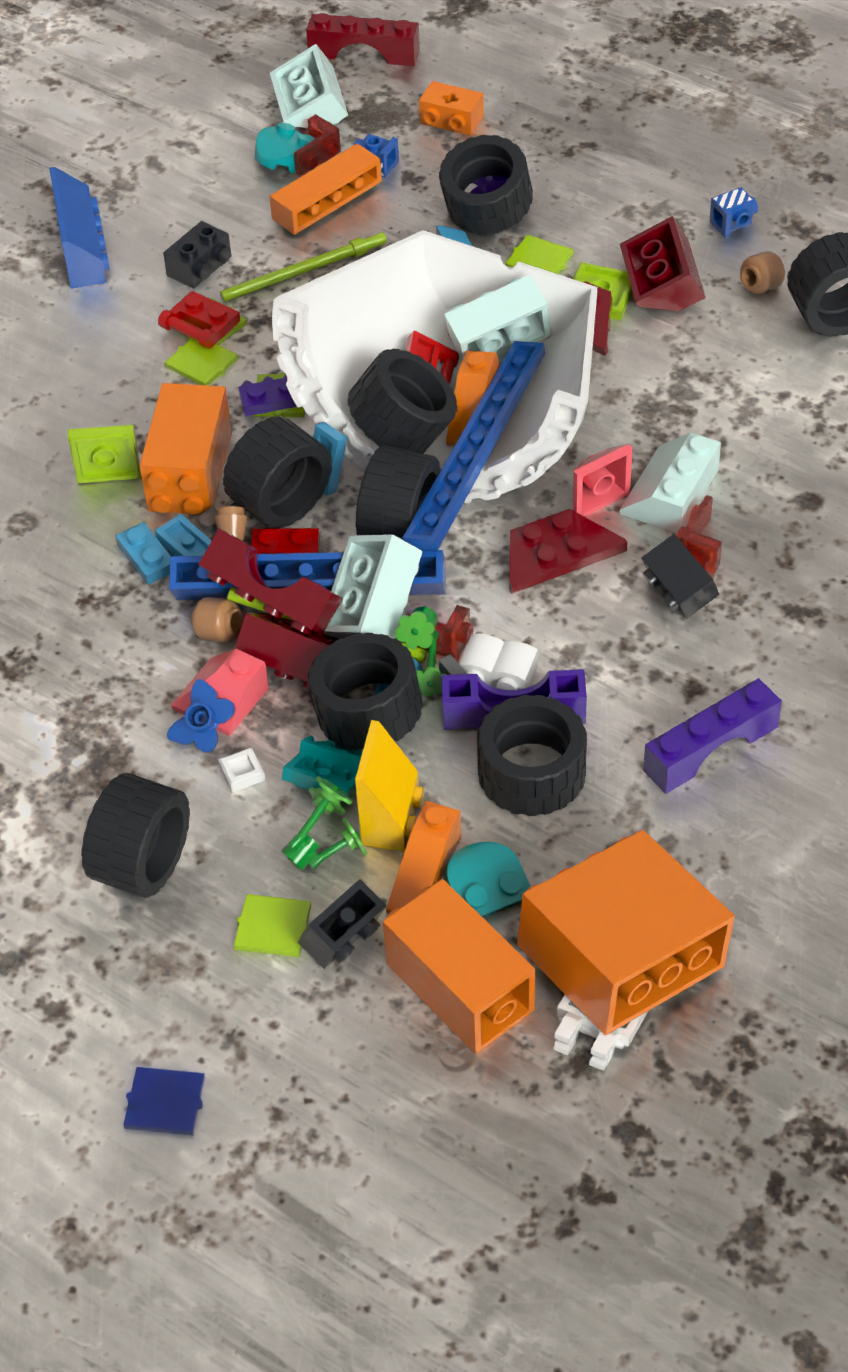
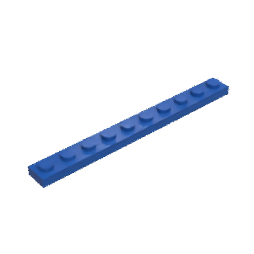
[403,341,546,552]

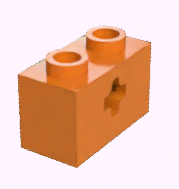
[419,81,484,136]

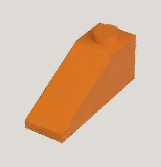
[446,350,500,447]
[386,801,462,914]

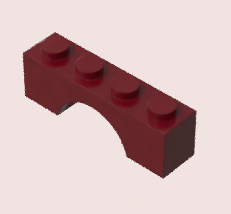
[306,13,420,66]
[199,528,343,635]

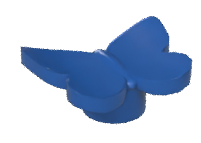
[167,679,236,753]

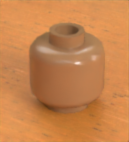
[740,251,785,295]
[190,597,244,643]

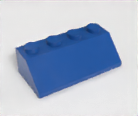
[49,167,110,289]

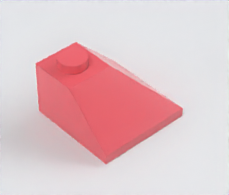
[573,444,632,517]
[171,649,269,736]

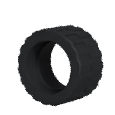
[439,135,533,235]
[787,232,848,336]
[347,349,458,454]
[223,416,332,529]
[355,445,441,540]
[308,633,423,750]
[477,695,587,816]
[81,772,190,898]

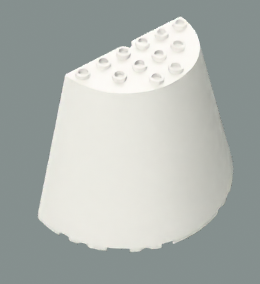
[272,230,598,503]

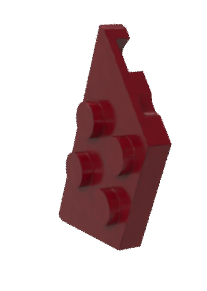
[509,509,628,594]

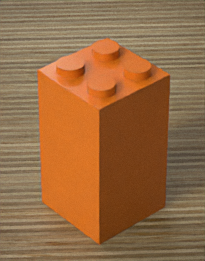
[139,383,232,515]
[383,879,535,1055]

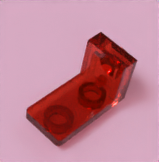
[294,114,341,177]
[677,495,722,573]
[403,605,474,660]

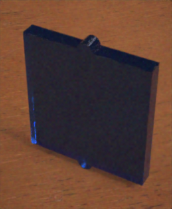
[123,1067,205,1135]

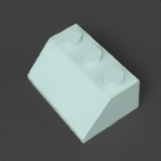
[270,44,348,130]
[444,274,551,363]
[620,432,721,534]
[324,535,423,639]

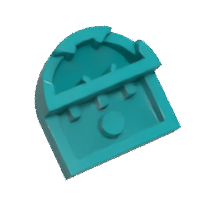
[254,123,325,173]
[281,735,362,801]
[444,842,531,918]

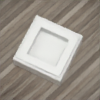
[218,748,266,793]

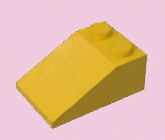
[355,720,425,852]

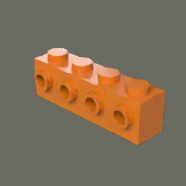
[269,143,382,235]

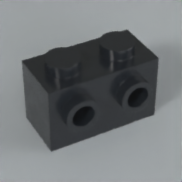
[163,220,232,289]
[641,534,720,619]
[297,879,387,969]

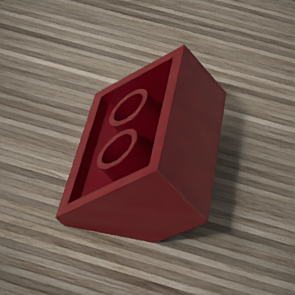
[620,216,706,312]
[235,612,338,689]

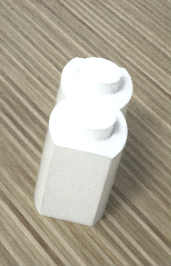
[459,634,538,690]

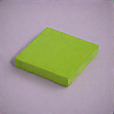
[573,262,633,321]
[68,425,142,483]

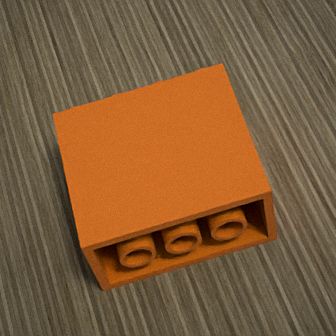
[517,830,735,1036]

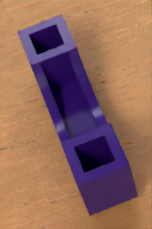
[441,669,587,730]
[643,678,782,794]

